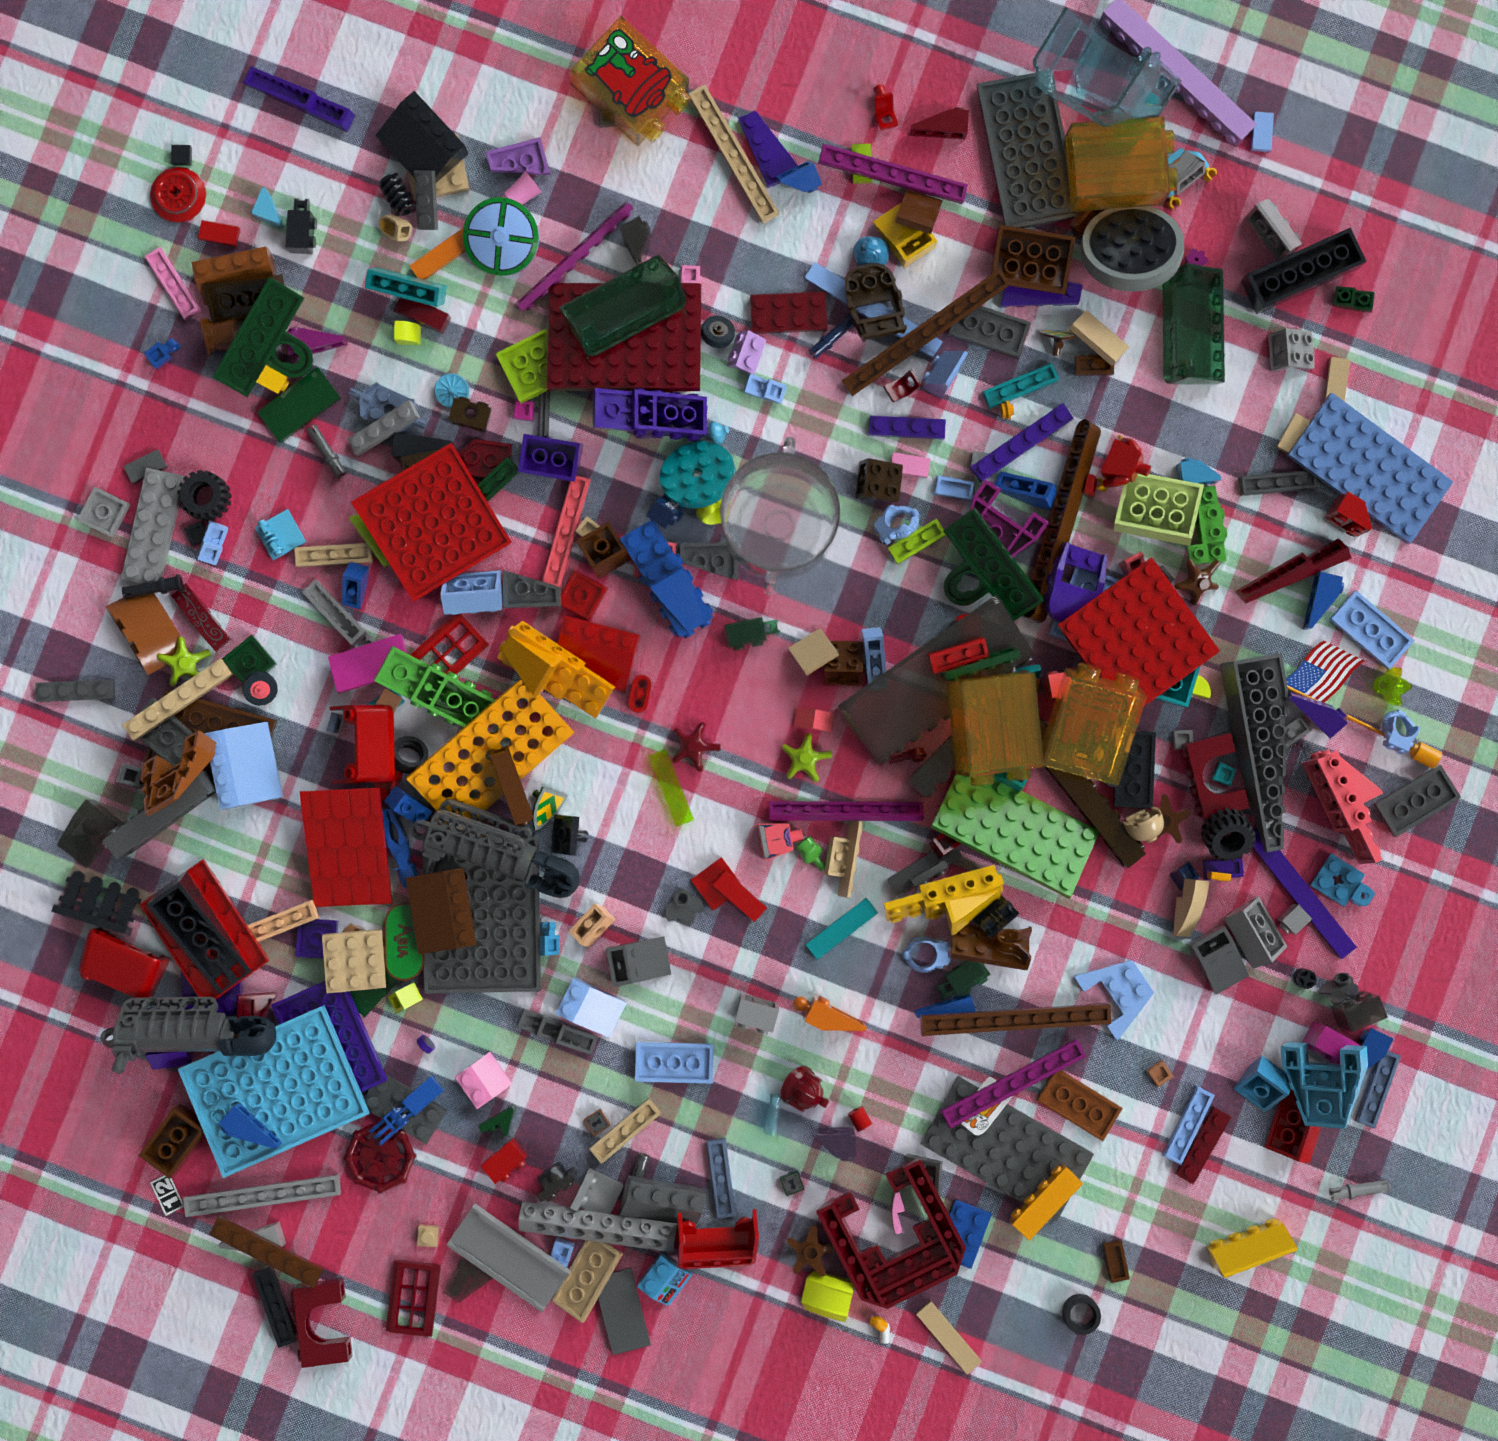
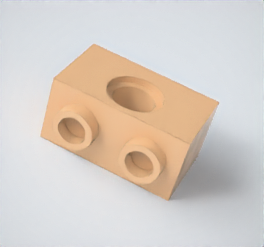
[568,903,616,947]

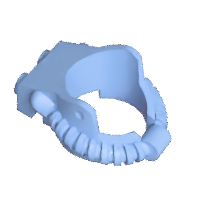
[873,505,920,545]
[1382,709,1420,754]
[902,936,950,973]

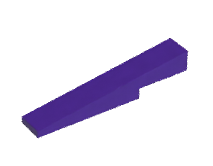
[243,66,355,132]

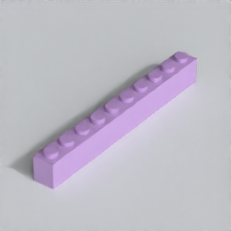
[1100,0,1257,147]

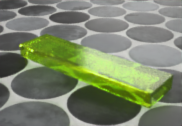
[648,749,694,827]

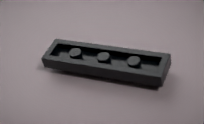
[252,1266,296,1348]

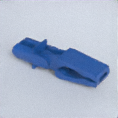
[382,809,418,888]
[368,1076,444,1146]

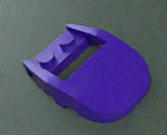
[1044,542,1107,623]

